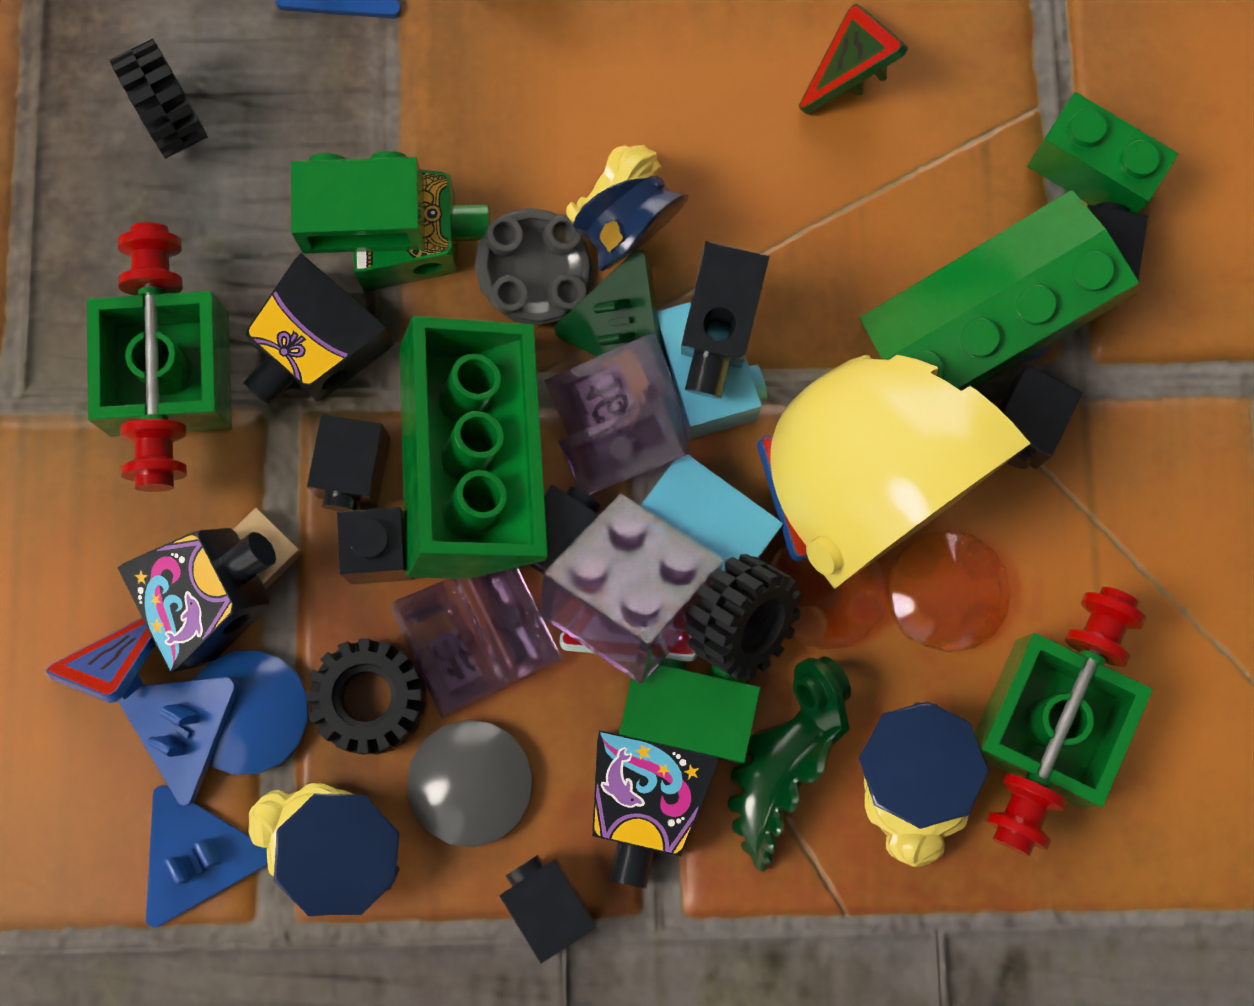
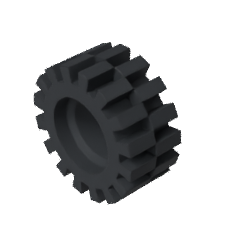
[109,38,208,159]
[686,554,802,680]
[306,638,426,755]

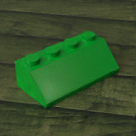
[859,190,1139,391]
[399,316,548,579]

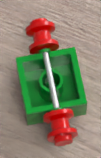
[87,222,232,492]
[974,586,1153,856]

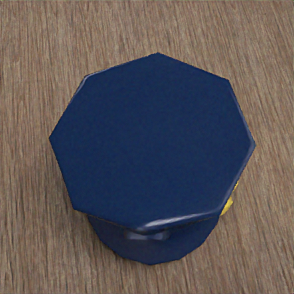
[566,145,688,271]
[859,702,989,867]
[248,783,400,916]

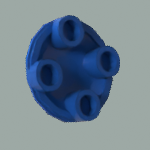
[193,650,308,775]

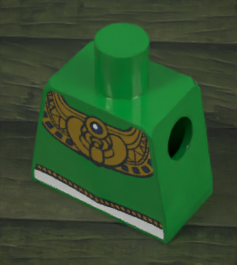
[354,169,490,291]

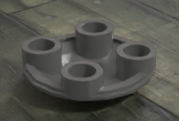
[475,208,592,326]
[407,720,534,847]

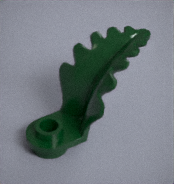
[727,656,851,872]

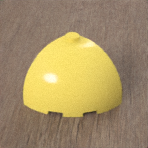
[771,355,1031,589]

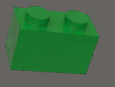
[1027,92,1179,214]
[291,151,425,254]
[619,658,760,765]

